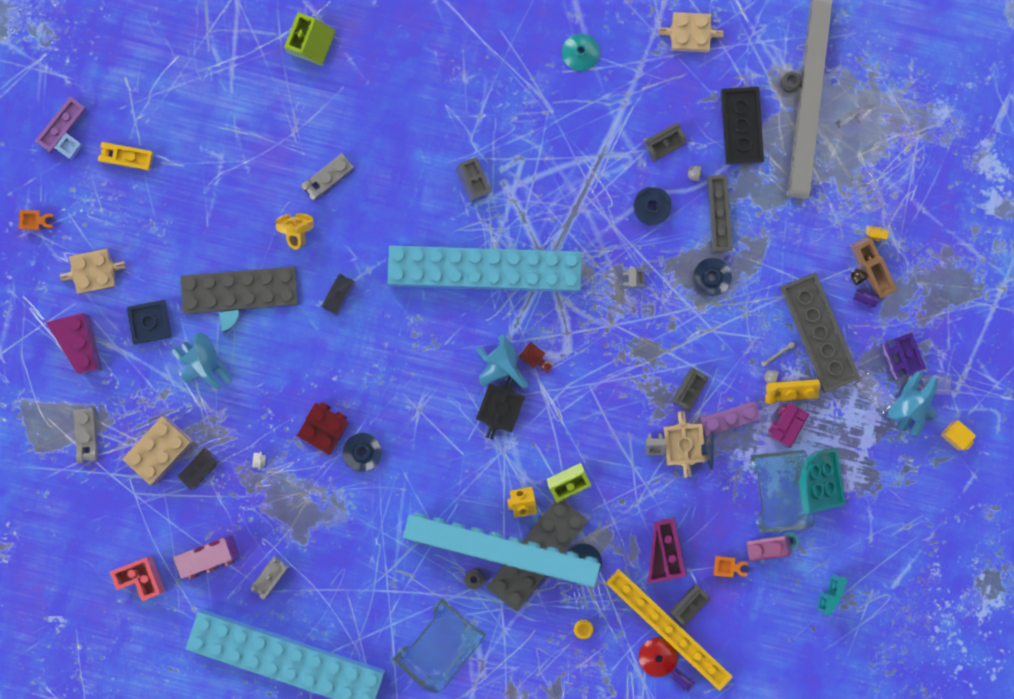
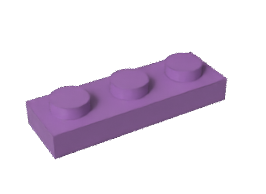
[35,96,87,153]
[699,401,761,436]

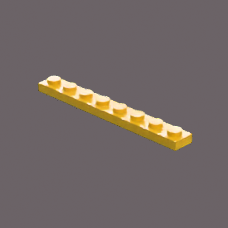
[605,569,733,691]

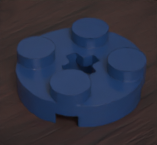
[633,187,671,226]

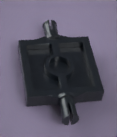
[476,376,525,440]

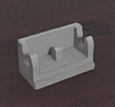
[251,555,290,600]

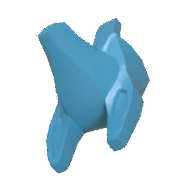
[172,332,232,390]
[476,334,529,388]
[888,371,938,437]

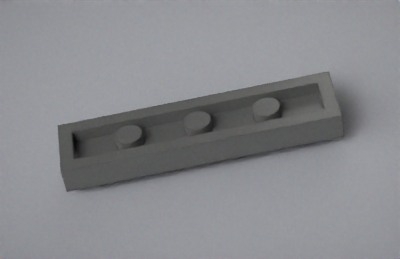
[707,175,733,252]

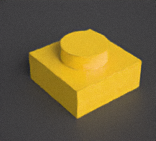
[865,225,889,241]

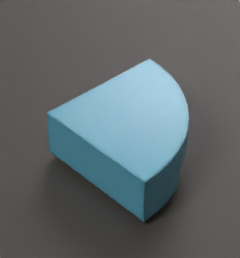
[219,310,240,332]

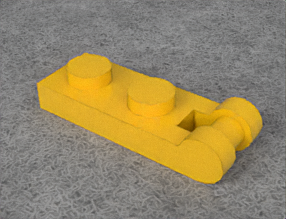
[98,142,154,171]
[765,379,820,405]

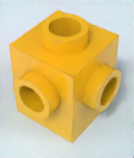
[507,487,537,518]

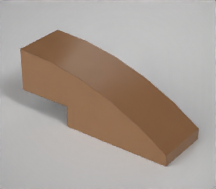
[850,237,897,299]

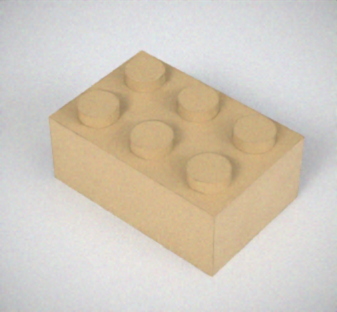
[122,416,195,485]

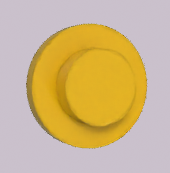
[574,619,593,639]

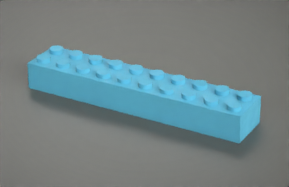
[388,246,581,292]
[403,512,601,588]
[185,609,385,699]

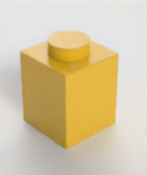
[941,420,976,450]

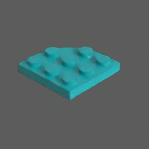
[798,448,846,514]

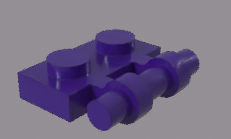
[880,333,926,380]

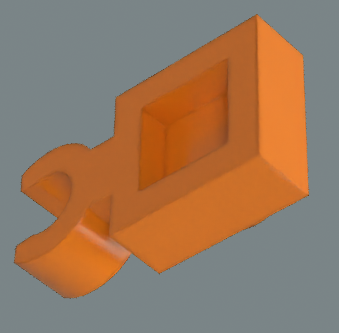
[19,210,54,230]
[713,556,748,577]

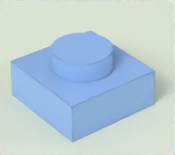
[54,133,83,160]

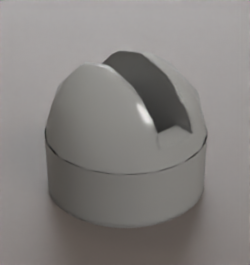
[687,166,702,181]
[764,370,779,383]

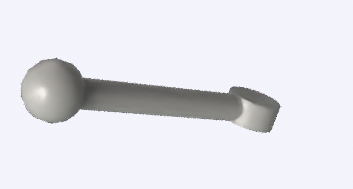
[761,342,795,367]

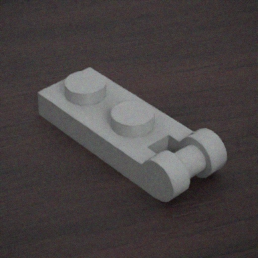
[301,153,354,201]
[73,408,98,463]

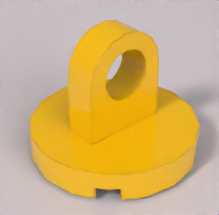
[275,213,314,250]

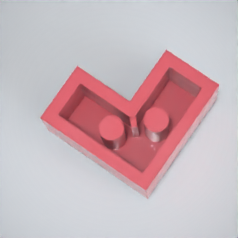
[110,556,166,601]

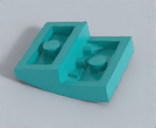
[817,574,847,615]

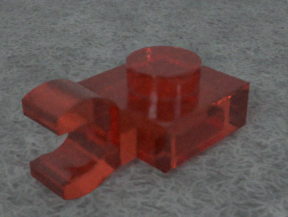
[519,341,552,373]

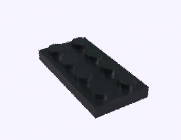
[720,87,764,165]

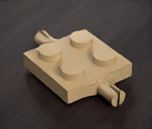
[659,12,724,53]
[60,249,126,294]
[663,411,706,477]

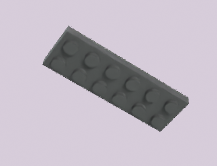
[180,266,298,314]
[779,272,861,393]
[486,500,588,612]

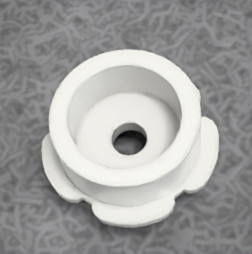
[252,451,265,470]

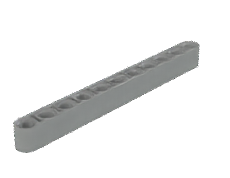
[788,0,832,200]

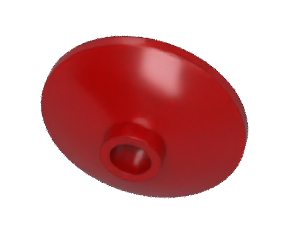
[639,638,677,677]

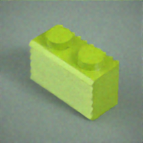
[546,463,591,503]

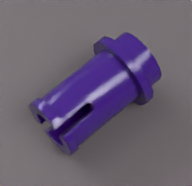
[853,289,879,308]
[669,667,695,691]

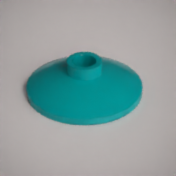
[562,34,600,71]

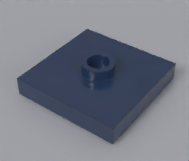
[127,300,172,345]

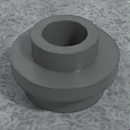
[782,72,801,91]
[464,570,484,589]

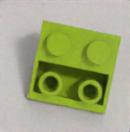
[284,12,336,66]

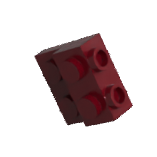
[296,401,350,455]

